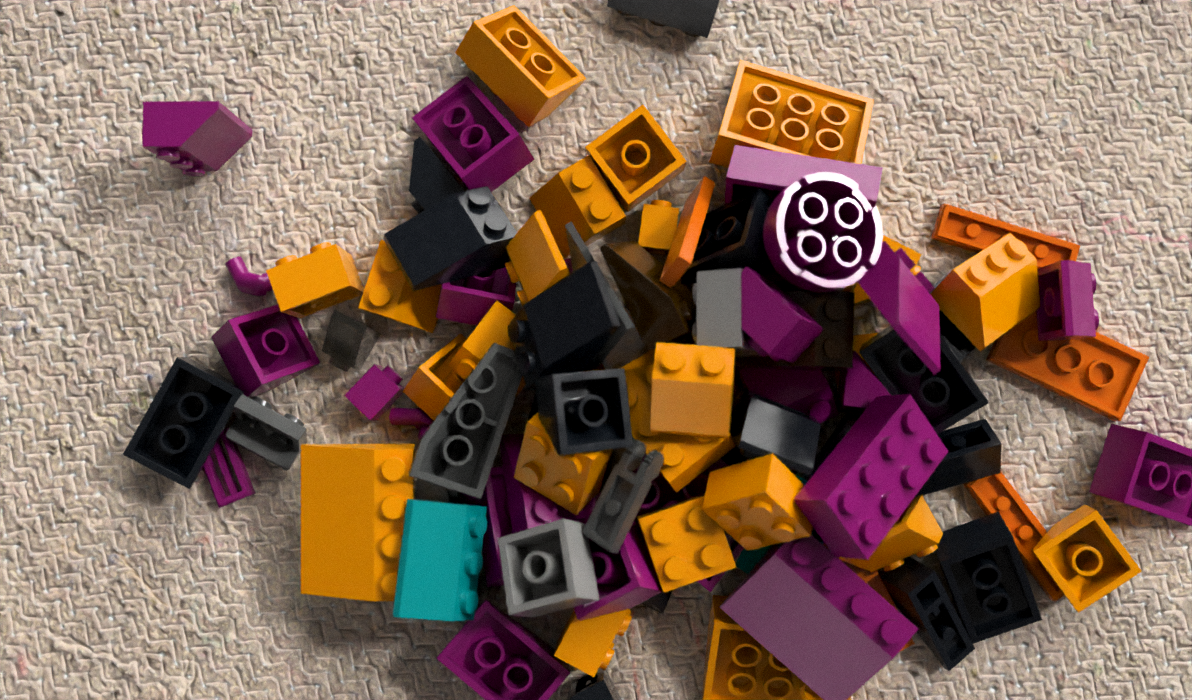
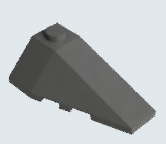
[565,222,648,370]
[408,343,523,499]

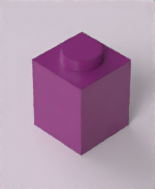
[344,364,404,421]

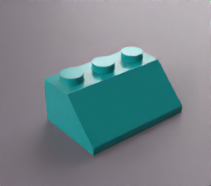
[393,499,487,621]

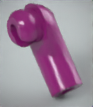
[225,256,273,297]
[389,408,434,440]

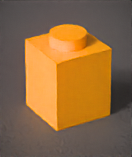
[638,200,679,255]

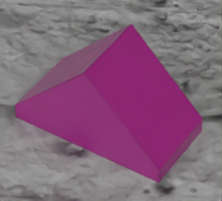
[836,350,891,415]

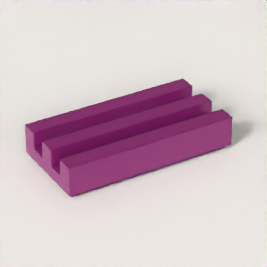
[203,428,256,508]

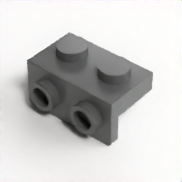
[226,394,307,471]

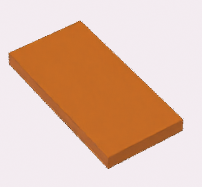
[986,311,1149,421]

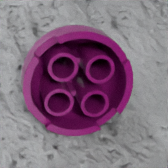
[763,172,883,292]

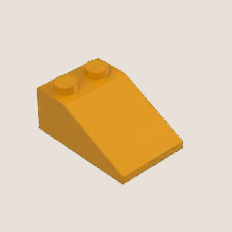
[839,495,943,572]

